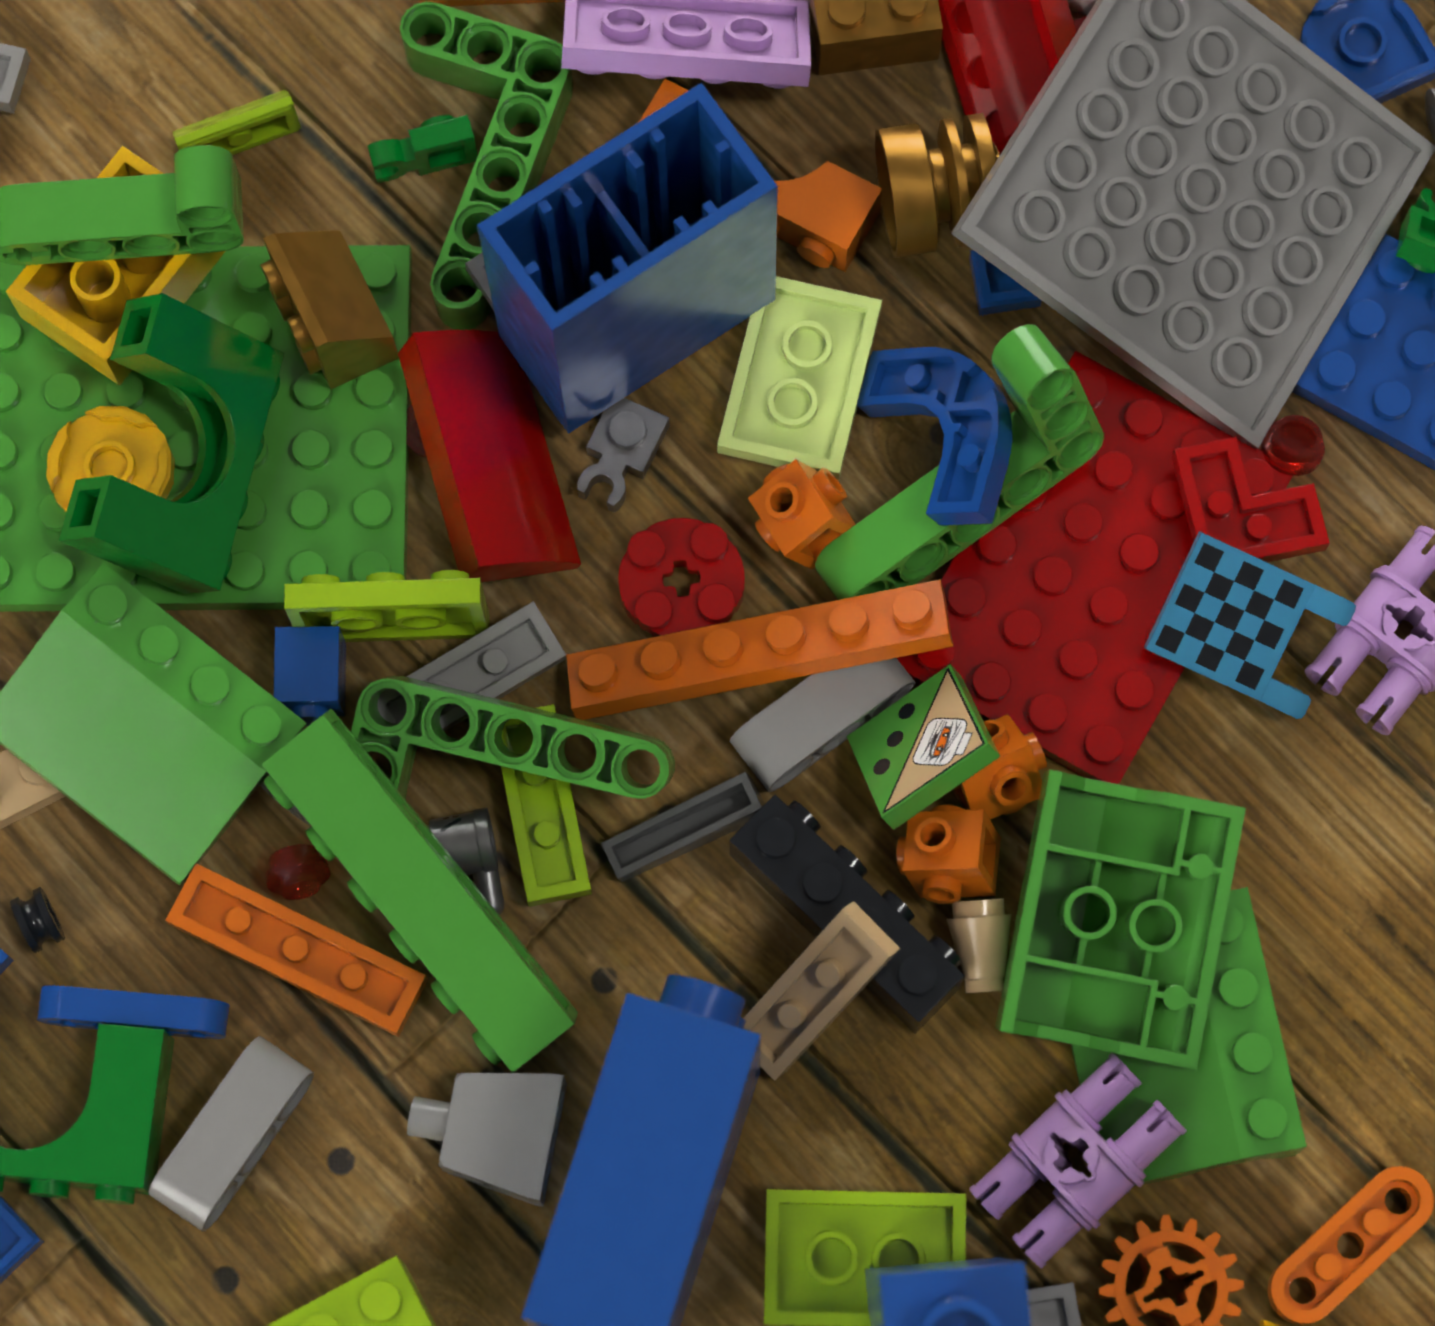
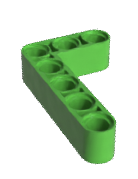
[400,1,573,330]
[815,324,1104,600]
[351,676,675,799]

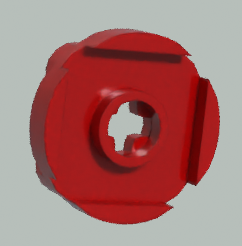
[618,518,745,637]

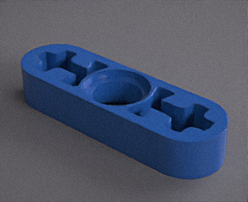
[37,985,230,1039]

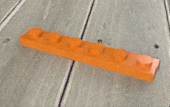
[566,579,953,720]

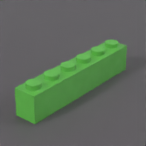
[261,708,578,1073]

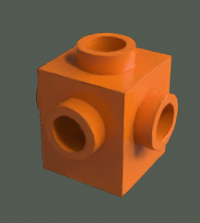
[748,459,856,570]
[953,714,1047,820]
[896,805,1001,904]

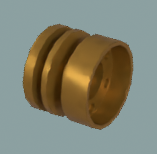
[874,113,1000,258]

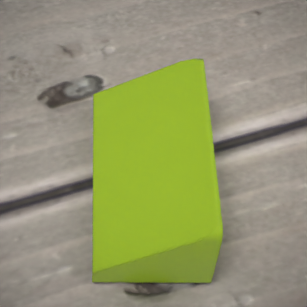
[172,90,301,155]

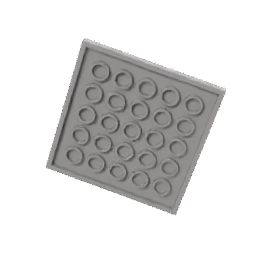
[951,0,1435,449]

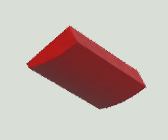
[938,0,1077,155]
[398,330,581,583]

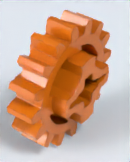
[1096,1215,1244,1326]

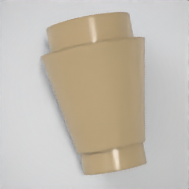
[947,898,1011,993]

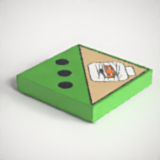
[846,664,1000,830]

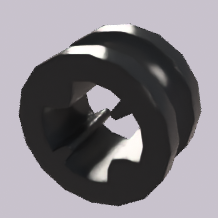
[10,887,65,953]

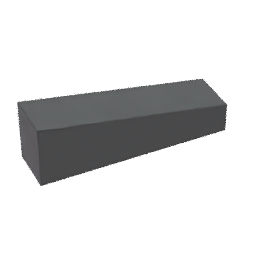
[601,772,765,882]

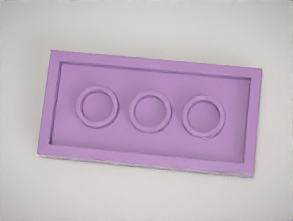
[561,0,811,89]

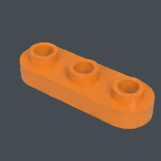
[1267,1166,1434,1325]

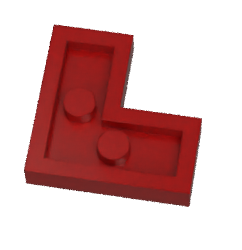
[1171,436,1330,562]

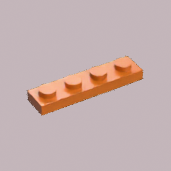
[165,863,429,1037]

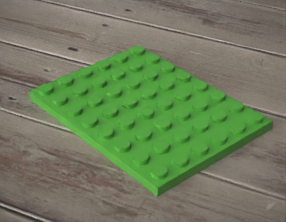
[0,245,412,612]

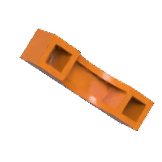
[639,78,882,272]

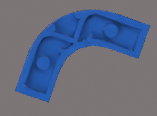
[857,347,1013,525]

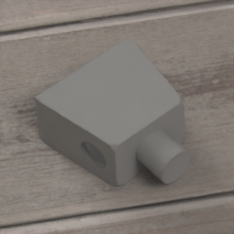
[407,1073,567,1207]

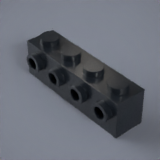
[729,794,965,1034]

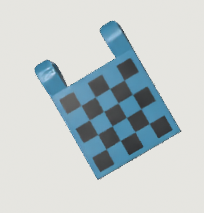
[1144,531,1356,719]

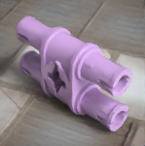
[1305,525,1435,735]
[969,1053,1187,1269]

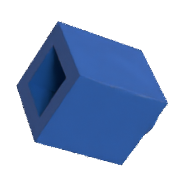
[274,626,346,726]

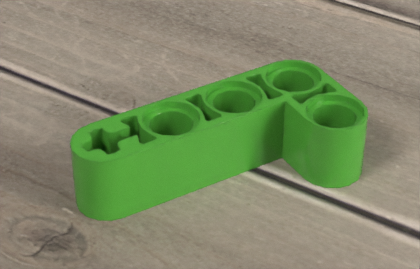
[0,145,244,265]

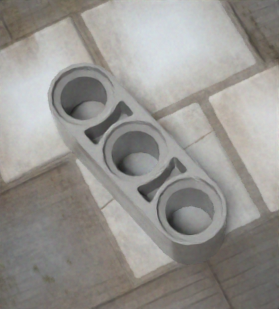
[729,658,916,793]
[149,1036,314,1232]

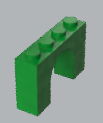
[59,293,285,594]
[0,1023,175,1205]

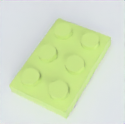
[717,276,882,481]

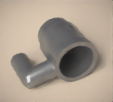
[427,808,504,915]

